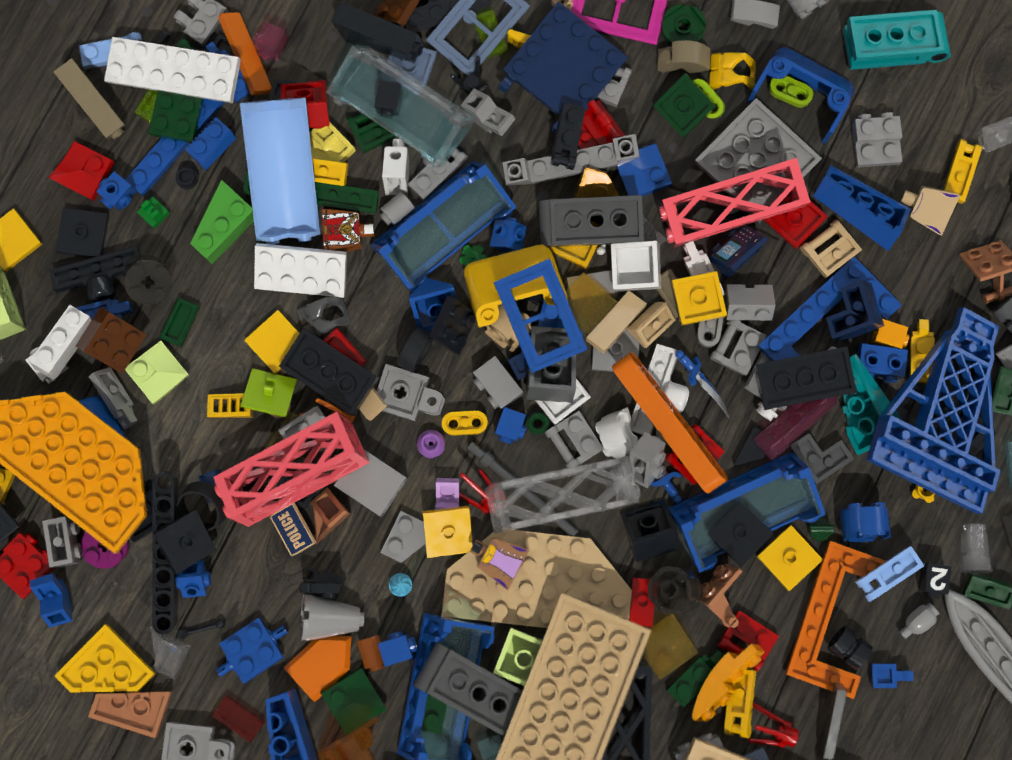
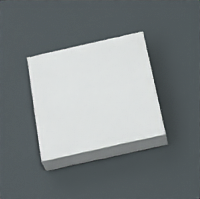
[535,379,591,426]

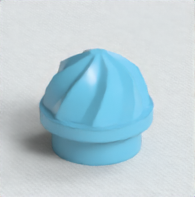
[389,573,412,597]

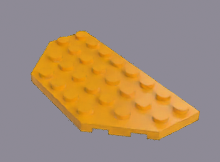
[0,392,147,554]

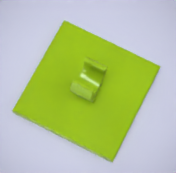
[240,368,297,417]

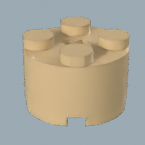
[485,304,532,352]

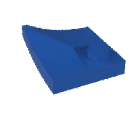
[617,143,672,197]

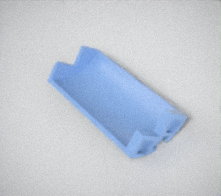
[240,98,320,245]

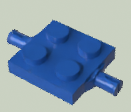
[216,618,289,684]

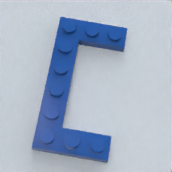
[757,257,902,361]

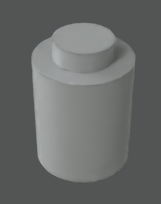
[379,192,415,226]

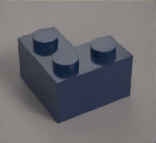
[826,280,884,342]

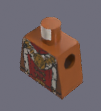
[322,209,375,252]

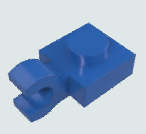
[870,663,914,688]

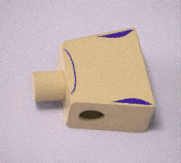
[900,186,960,236]

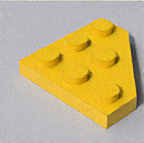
[55,624,156,693]

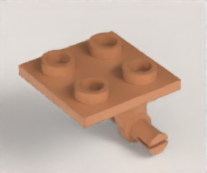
[959,240,1012,304]
[695,563,742,628]

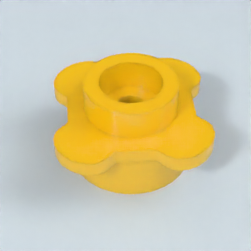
[912,485,935,503]

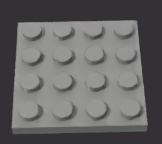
[694,98,822,223]

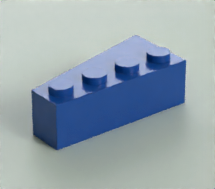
[813,166,911,251]
[266,689,318,760]

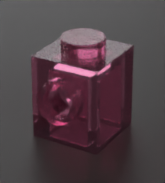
[253,22,289,61]

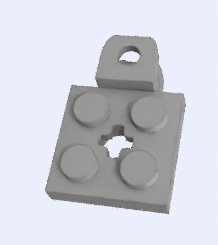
[377,364,445,422]
[161,722,235,760]

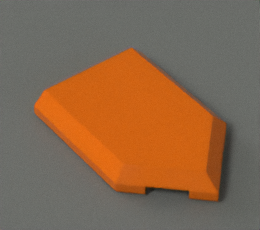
[284,636,352,702]

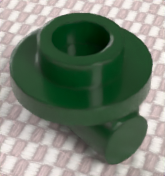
[808,518,834,541]

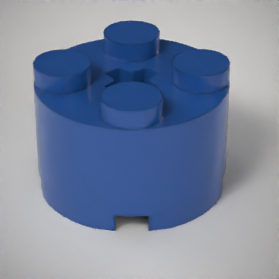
[840,502,891,542]

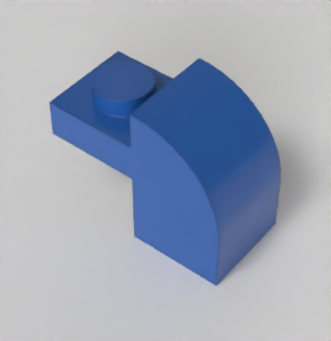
[30,574,72,628]

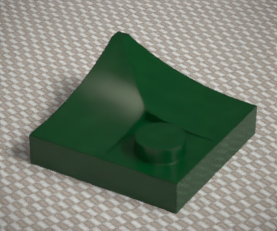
[321,667,387,734]

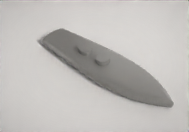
[944,589,1012,704]

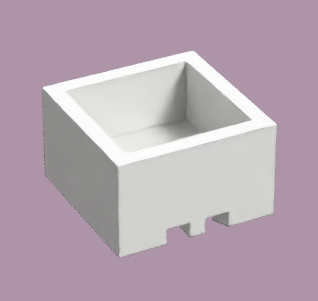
[611,241,662,291]

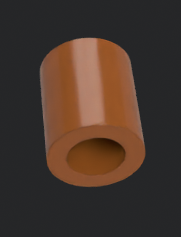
[357,635,384,672]

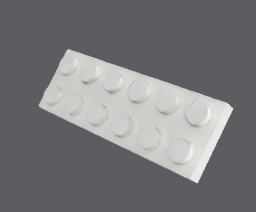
[104,37,241,103]

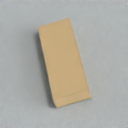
[586,291,647,354]

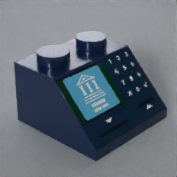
[709,225,768,279]

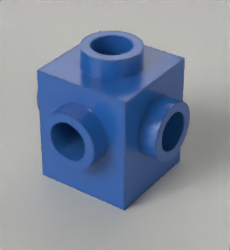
[96,171,137,211]
[490,217,526,253]
[176,559,211,598]

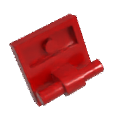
[578,100,625,150]

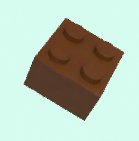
[76,307,147,374]

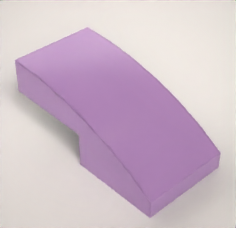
[435,478,460,510]

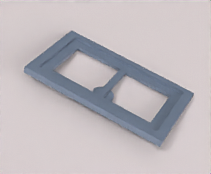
[426,0,530,76]

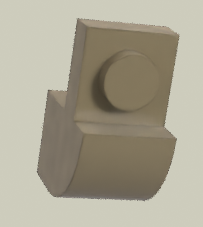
[658,41,710,74]

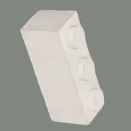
[29,305,92,381]

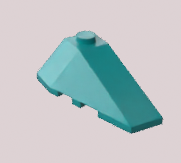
[843,354,901,455]

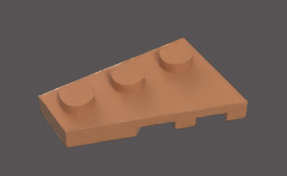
[88,691,173,738]

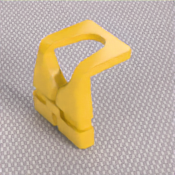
[709,52,756,89]

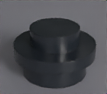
[176,167,199,190]

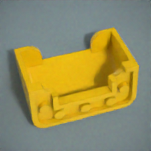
[464,244,569,328]

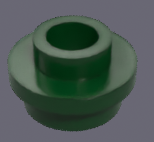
[526,412,549,435]

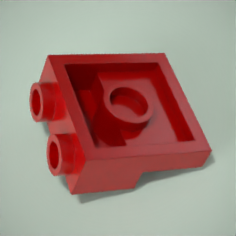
[0,533,55,599]

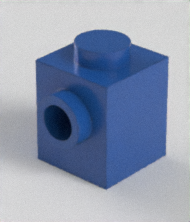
[495,407,527,445]

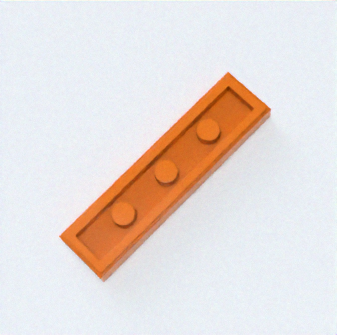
[218,12,272,95]

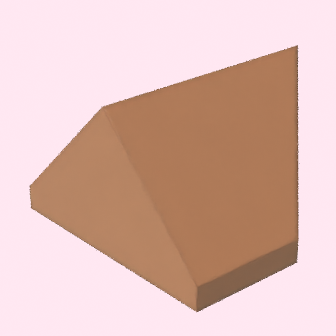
[310,487,351,545]

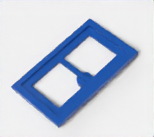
[493,259,587,373]

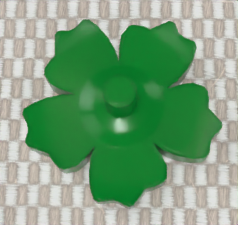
[459,245,486,267]

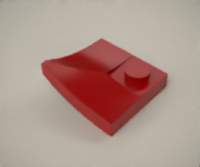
[49,141,115,201]

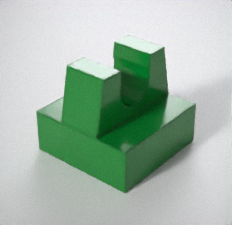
[137,196,170,229]

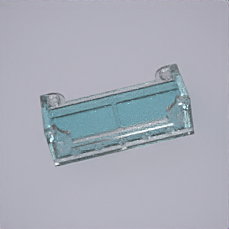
[326,45,476,168]

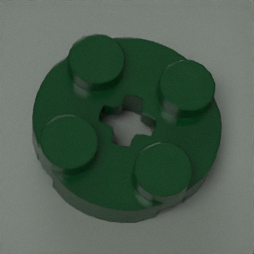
[661,4,706,46]

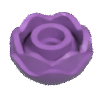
[417,430,445,458]

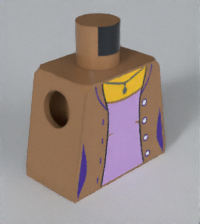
[470,538,529,590]

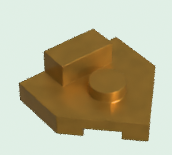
[574,166,619,198]

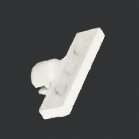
[630,344,689,435]

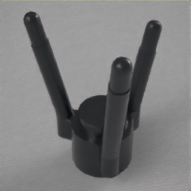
[450,56,487,95]

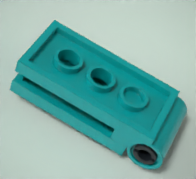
[842,10,951,70]

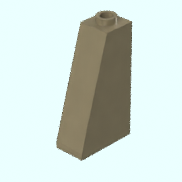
[53,58,126,140]

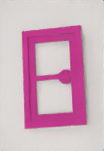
[570,0,667,45]

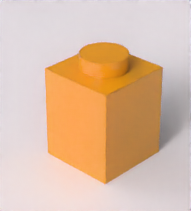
[870,319,909,349]

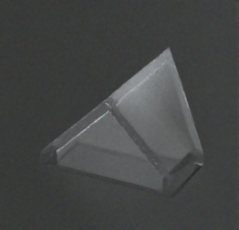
[150,626,191,679]

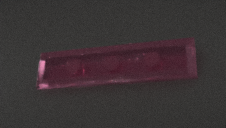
[754,396,837,460]

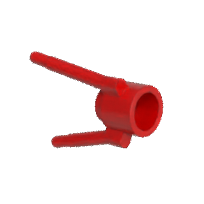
[459,469,505,515]
[748,702,799,748]

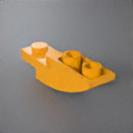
[692,644,765,722]

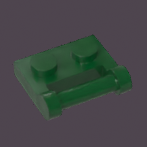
[346,107,403,154]

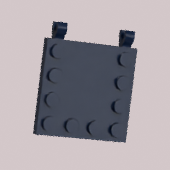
[498,1,628,134]

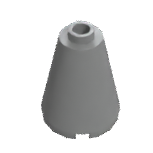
[300,594,364,641]

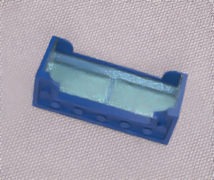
[370,161,516,293]
[668,452,826,573]
[397,613,495,760]

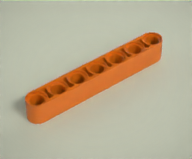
[612,352,728,494]

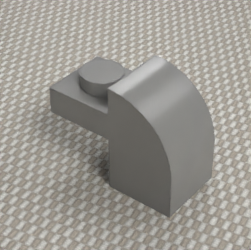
[460,88,515,136]

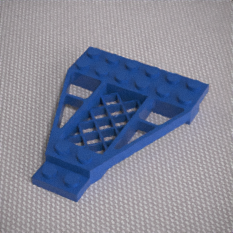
[866,307,1000,514]

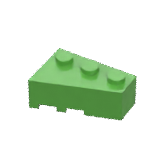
[190,180,254,264]

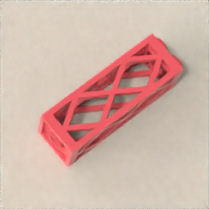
[658,158,810,247]
[213,412,370,527]

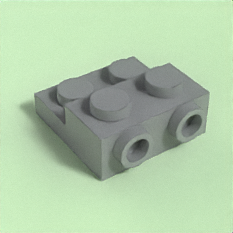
[851,112,902,168]

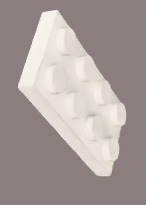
[254,243,347,298]

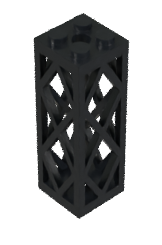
[602,659,653,760]

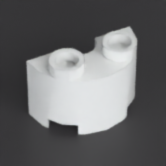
[596,407,638,459]

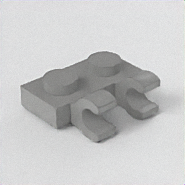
[173,0,228,46]

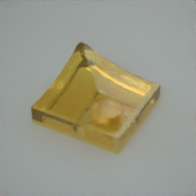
[642,613,698,680]

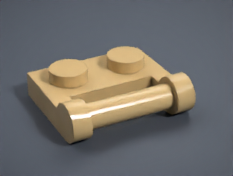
[800,220,862,278]

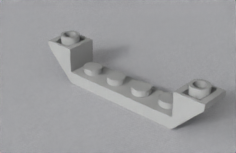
[502,134,640,185]

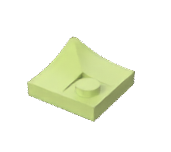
[125,341,189,405]

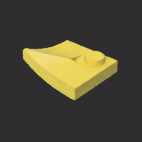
[309,123,356,163]

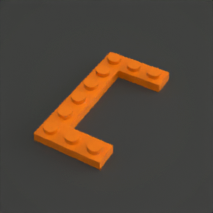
[785,541,885,699]

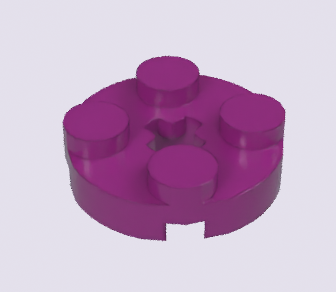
[81,531,130,569]

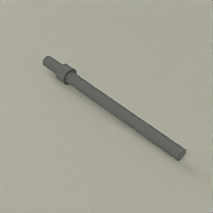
[467,442,578,537]

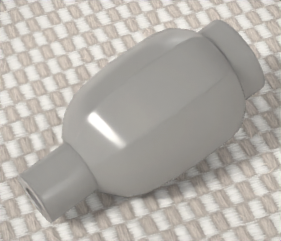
[899,603,939,639]

